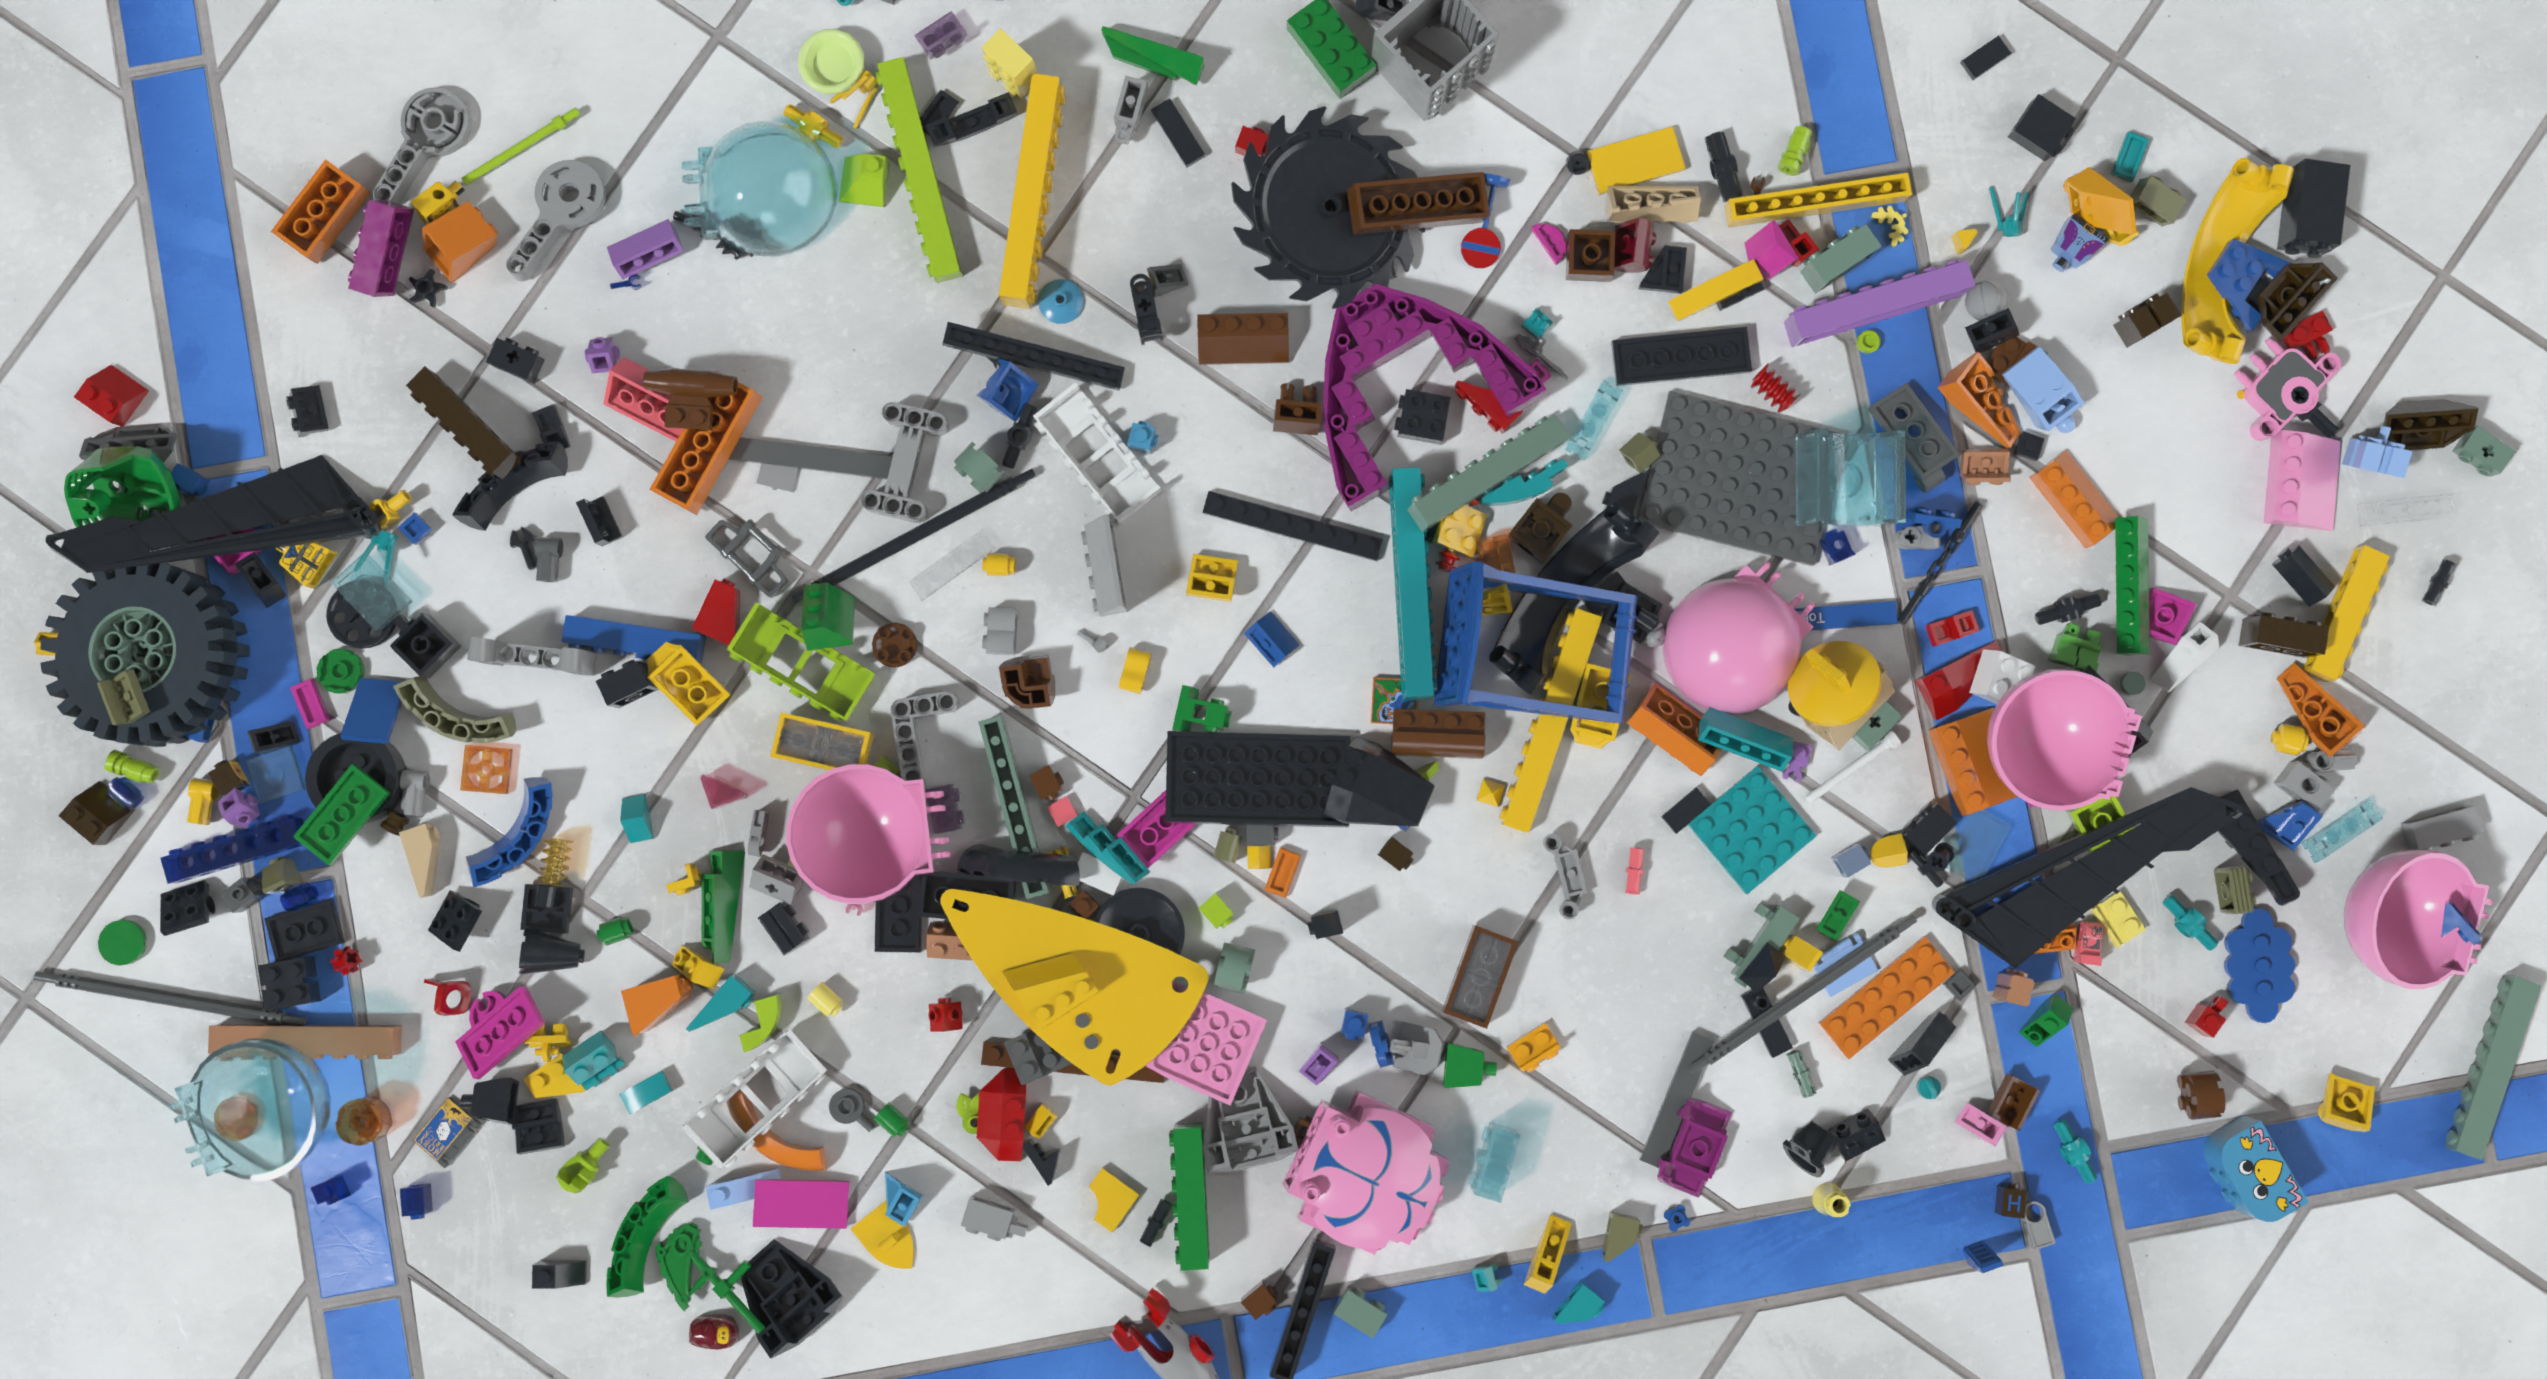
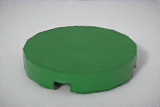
[317,648,364,694]
[98,920,147,966]

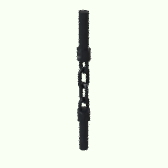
[1897,501,1983,625]

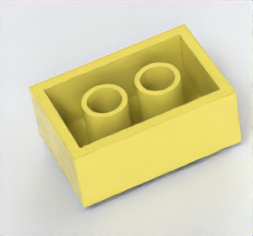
[981,28,1038,99]

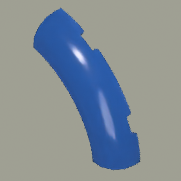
[466,777,552,888]

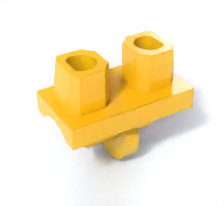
[524,1024,572,1062]

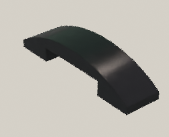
[925,92,1018,147]

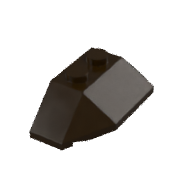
[2257,262,2338,342]
[2383,399,2479,450]

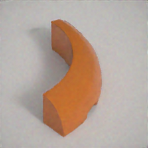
[726,1089,827,1171]

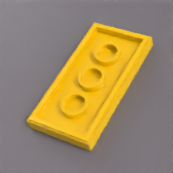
[1586,126,1686,195]

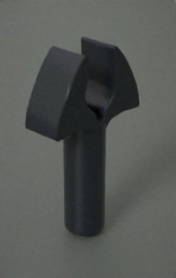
[510,527,537,570]

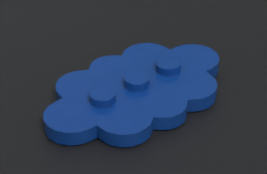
[2224,908,2296,1023]

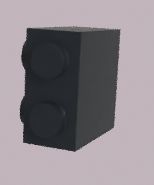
[2008,94,2076,161]
[1394,389,1451,445]

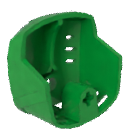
[64,446,180,528]

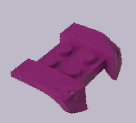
[1657,1097,1732,1198]

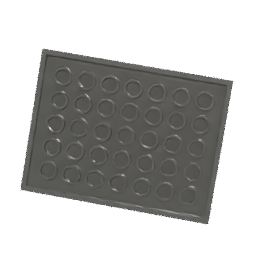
[1638,391,1845,566]

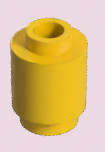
[982,553,1016,577]

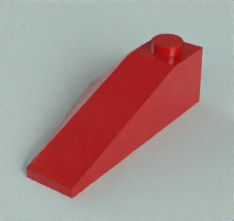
[1914,640,2002,721]

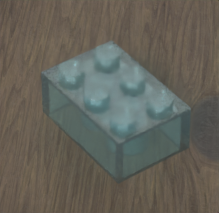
[1468,1122,1521,1203]

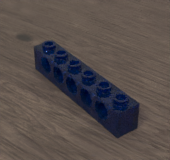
[160,815,304,884]

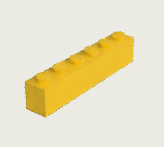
[2302,545,2390,682]

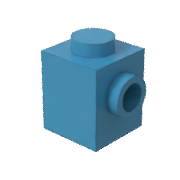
[1127,421,1159,454]

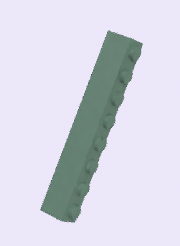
[1407,415,1570,532]
[978,716,1051,899]
[2445,975,2541,1160]

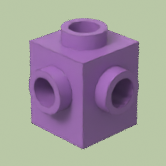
[585,337,620,373]
[218,788,260,829]

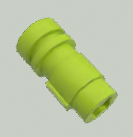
[1777,126,1812,176]
[104,750,159,784]

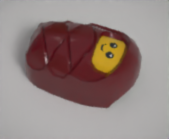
[689,1314,739,1350]

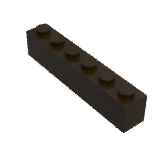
[406,366,522,479]

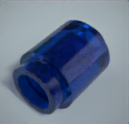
[107,777,144,810]
[280,882,319,912]

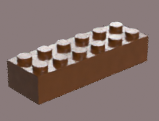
[1347,172,1490,235]

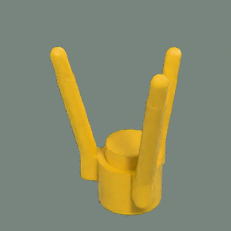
[830,70,878,129]

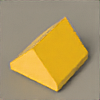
[1951,229,1978,254]
[1247,846,1271,869]

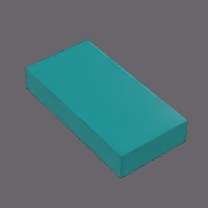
[2111,131,2150,182]

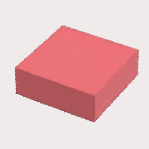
[1047,796,1078,827]

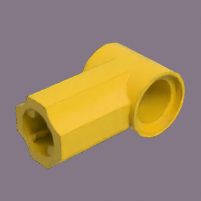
[187,778,219,825]

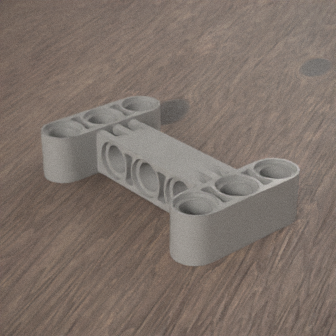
[860,402,949,523]
[467,637,596,676]

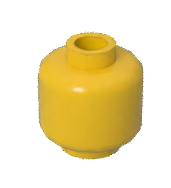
[2270,724,2309,756]

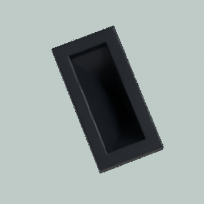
[1739,942,1785,993]

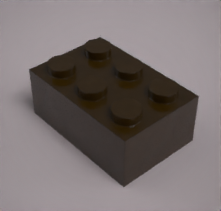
[2238,612,2329,658]

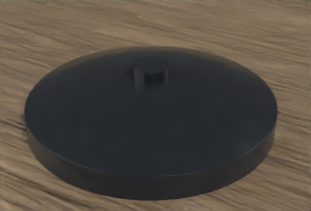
[1095,888,1185,955]

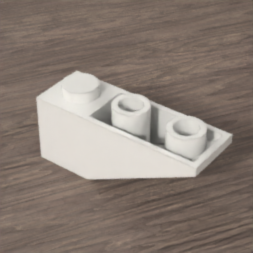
[2151,622,2220,693]

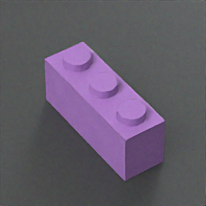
[607,219,684,280]

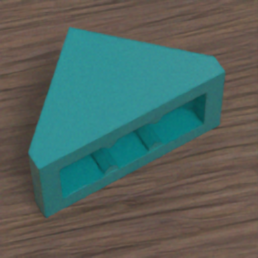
[620,794,654,843]

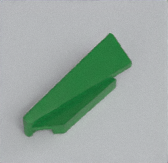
[1101,26,1205,86]
[701,850,745,963]

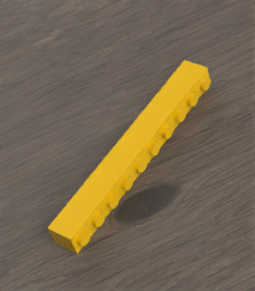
[1499,608,1602,833]

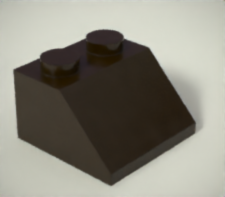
[59,781,136,845]

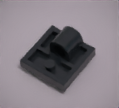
[1601,582,1663,644]
[160,880,216,936]
[520,884,573,934]
[428,890,482,952]

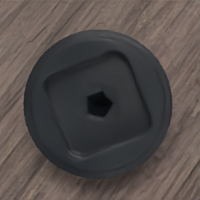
[1566,151,1590,175]

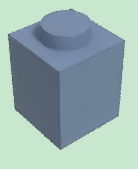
[1831,844,1871,878]

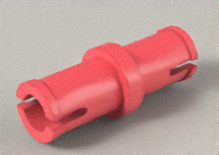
[1625,847,1644,895]

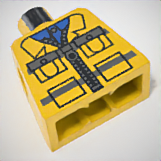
[276,543,338,589]

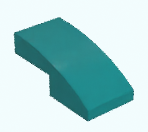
[619,1070,673,1115]

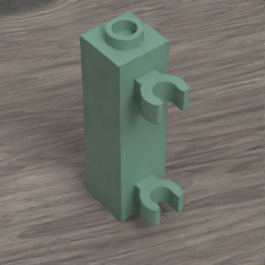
[1723,904,1800,988]

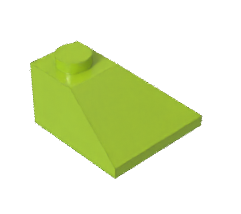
[839,154,890,207]

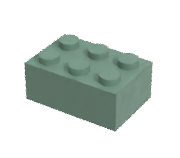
[1800,224,1881,294]

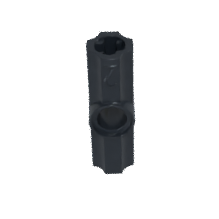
[1705,131,1743,202]

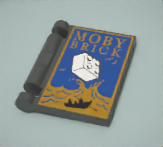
[412,1097,481,1168]

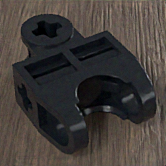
[1130,274,1164,345]

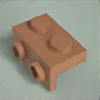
[1960,449,2011,485]
[926,921,972,960]

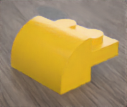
[1186,554,1238,602]

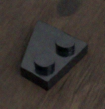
[1638,245,1687,294]

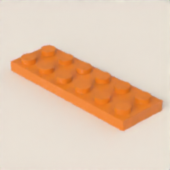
[1818,936,1955,1059]

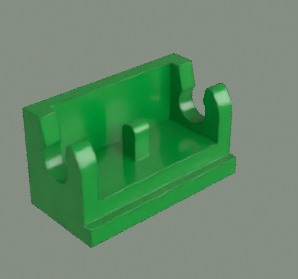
[1816,890,1860,943]

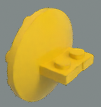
[1788,641,1882,727]

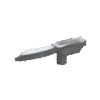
[1514,334,1568,380]

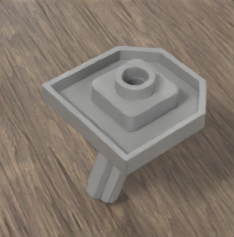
[1388,1022,1444,1075]

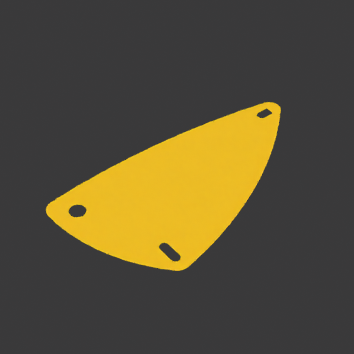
[941,889,1209,1085]

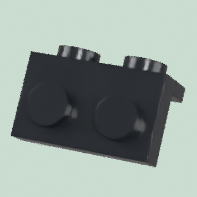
[1828,1109,1886,1162]

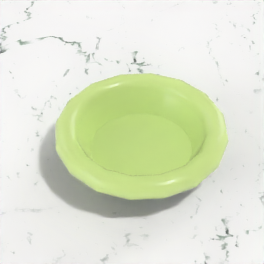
[798,29,864,94]

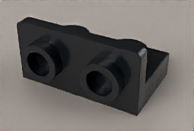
[286,385,329,437]
[576,497,622,547]

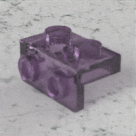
[914,11,967,60]

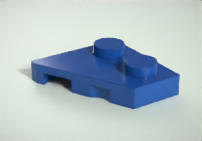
[2257,801,2323,851]

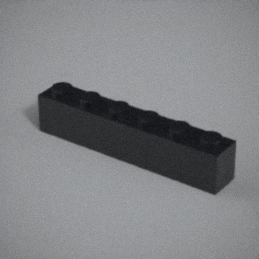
[1269,1238,1336,1379]

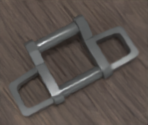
[705,519,788,598]

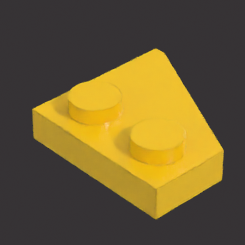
[1481,584,1513,616]
[523,1053,586,1098]

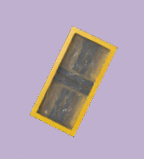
[770,712,875,770]

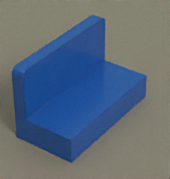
[1244,612,1299,668]

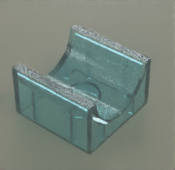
[1796,429,1906,527]

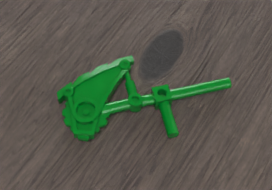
[655,1222,765,1334]

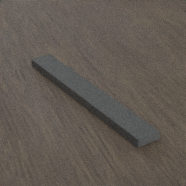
[728,437,893,480]

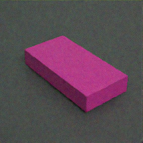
[290,678,331,729]

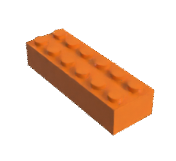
[649,370,763,515]

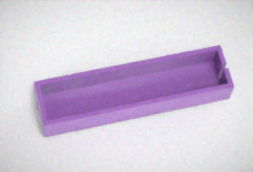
[1784,259,1976,348]

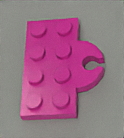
[455,986,545,1079]

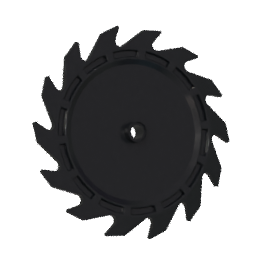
[1231,106,1425,309]

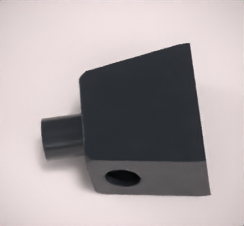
[460,1077,519,1125]

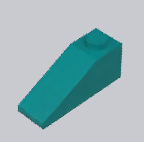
[686,974,756,1032]

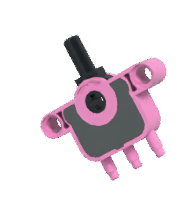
[2234,338,2341,441]

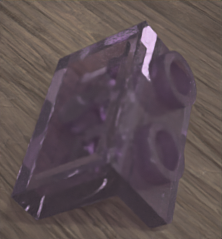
[926,784,965,834]

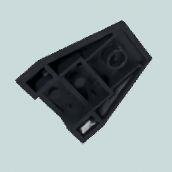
[1324,736,1435,827]
[741,1239,843,1359]

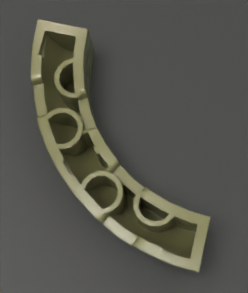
[393,676,516,743]

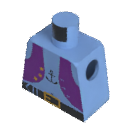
[2051,213,2108,272]

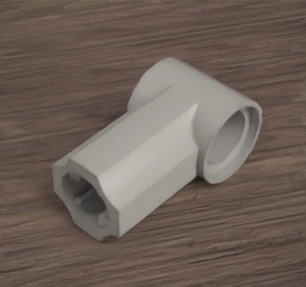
[2303,750,2357,772]
[400,770,430,816]

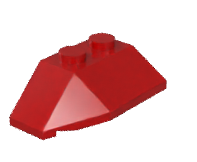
[976,1068,1026,1162]

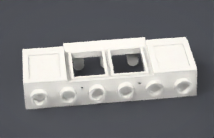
[1033,382,1162,524]
[681,1029,827,1168]

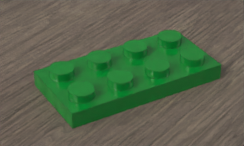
[293,764,390,865]

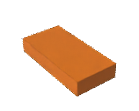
[1264,847,1301,898]

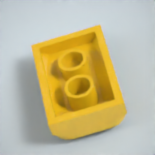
[647,642,730,726]
[1570,663,1631,749]

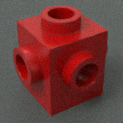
[928,997,963,1032]

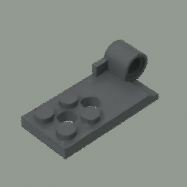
[1868,383,1960,493]

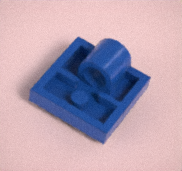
[1904,506,1962,538]

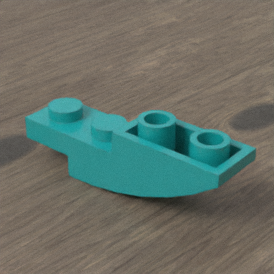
[1480,459,1568,506]

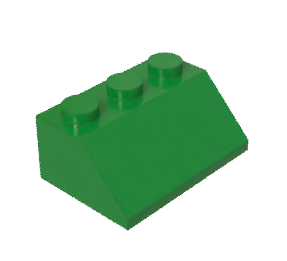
[801,582,855,651]

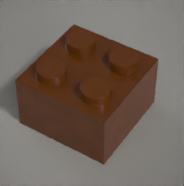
[1566,229,1615,282]

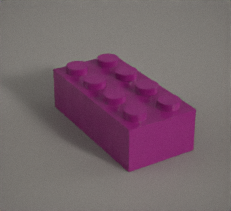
[348,200,414,297]

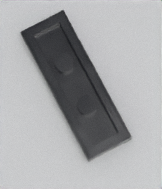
[1151,98,1205,168]

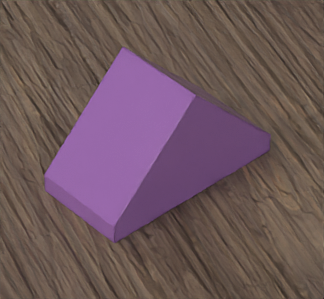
[1299,1043,1339,1086]

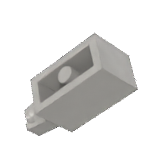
[1114,75,1149,145]
[961,1196,1028,1241]

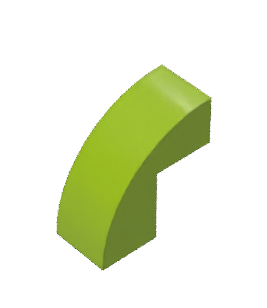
[739,994,782,1053]

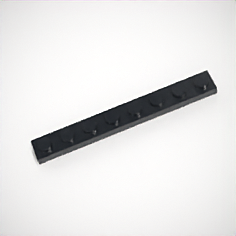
[942,322,1125,391]
[1202,491,1383,562]

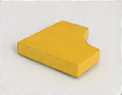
[1089,1167,1140,1233]

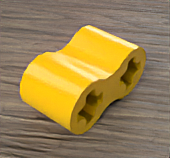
[1118,647,1152,694]

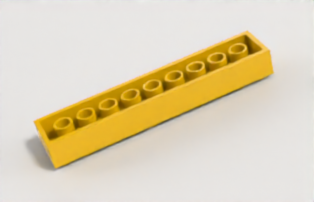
[999,73,1066,309]

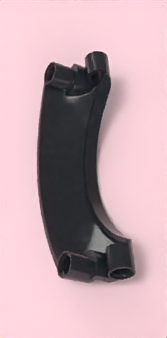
[1489,502,1660,695]

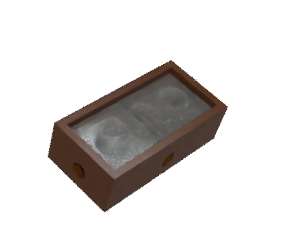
[1442,925,1519,1029]

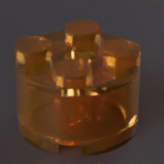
[335,1096,393,1146]

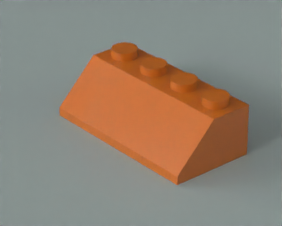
[2029,450,2119,548]
[1627,682,1721,776]

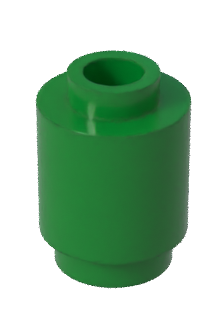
[596,917,634,946]

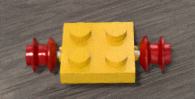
[1432,499,1487,573]

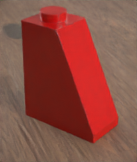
[692,578,740,645]

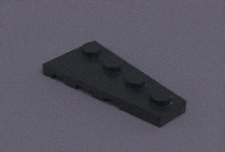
[2217,789,2286,881]

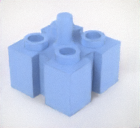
[2342,426,2413,478]

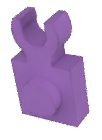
[1782,741,1812,782]

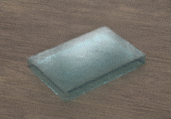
[331,554,413,632]
[1947,810,2012,882]

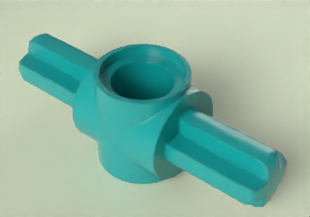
[2162,895,2218,951]
[2053,1119,2097,1184]

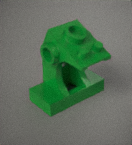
[1172,685,1232,732]

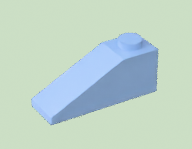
[706,1168,782,1210]

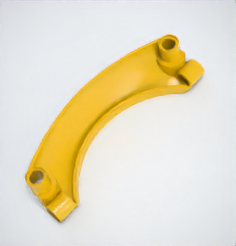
[2181,158,2294,364]

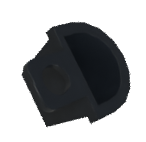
[1783,1121,1837,1178]

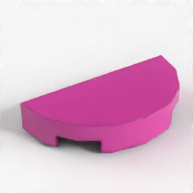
[1531,223,1566,265]

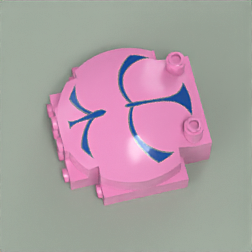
[1282,1090,1449,1255]

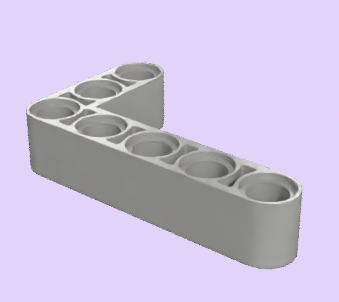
[891,692,959,806]

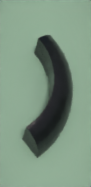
[452,441,568,531]
[957,844,1080,886]

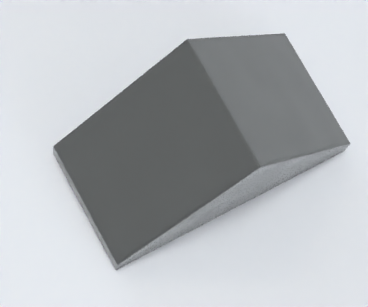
[1147,264,1189,297]

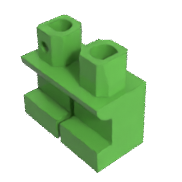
[2048,623,2103,672]

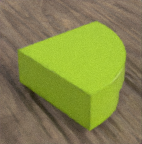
[1415,761,1440,780]

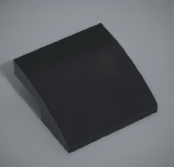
[512,1099,565,1155]

